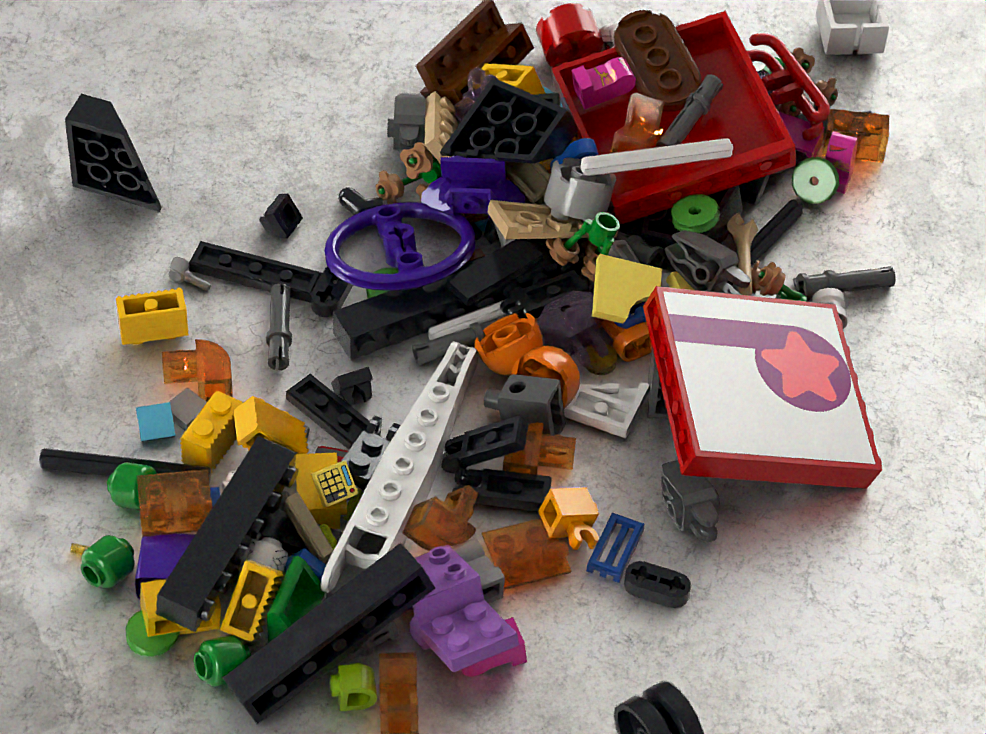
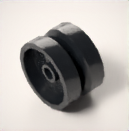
[614,680,704,734]

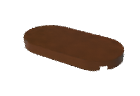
[613,10,701,112]

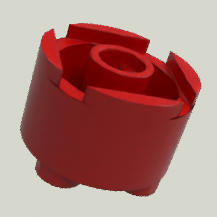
[536,3,604,68]

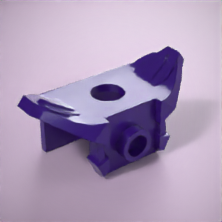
[421,156,525,218]

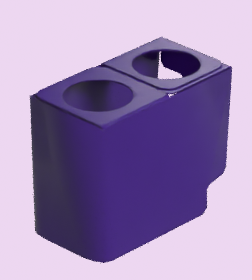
[135,532,196,599]

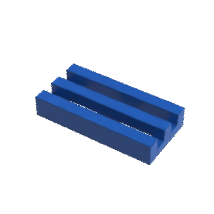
[586,512,645,583]

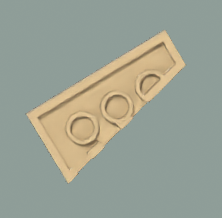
[487,200,619,239]

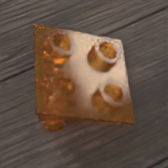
[137,469,213,537]
[482,518,571,590]

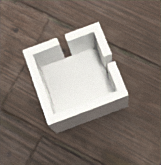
[816,0,890,55]

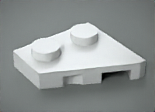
[564,383,650,438]

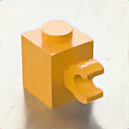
[538,487,599,550]

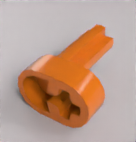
[594,317,652,362]

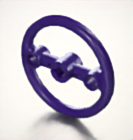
[324,202,476,291]

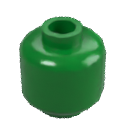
[107,462,162,510]
[80,535,135,589]
[194,635,251,687]

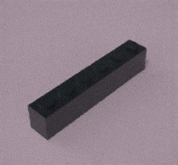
[156,436,298,632]
[223,543,435,724]

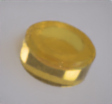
[584,343,617,375]

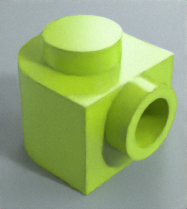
[330,663,377,711]

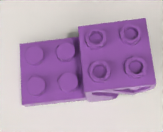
[405,545,519,673]

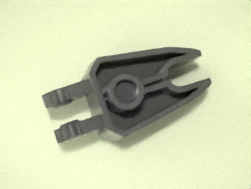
[387,93,426,156]
[665,230,751,295]
[661,460,720,543]

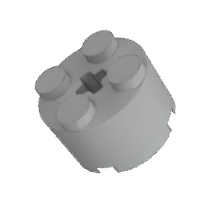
[544,158,616,222]

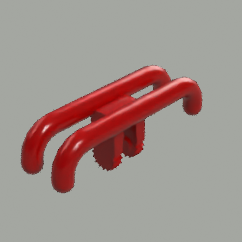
[747,32,830,141]

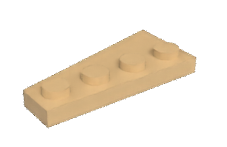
[425,91,458,164]

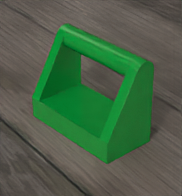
[267,556,327,643]

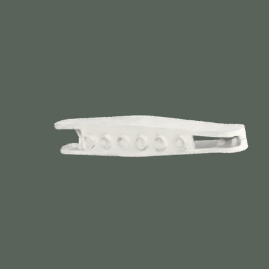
[321,341,479,593]

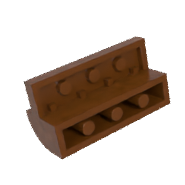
[415,0,534,116]

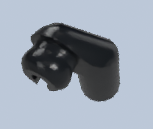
[338,187,383,215]

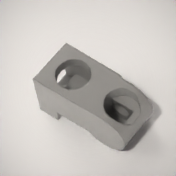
[451,538,505,604]

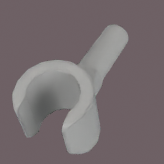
[169,257,211,291]

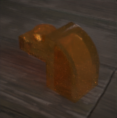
[611,93,664,171]
[162,339,233,402]
[503,423,576,475]
[402,485,479,551]
[379,652,418,734]

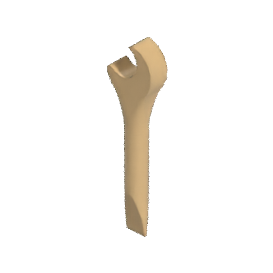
[727,213,758,296]

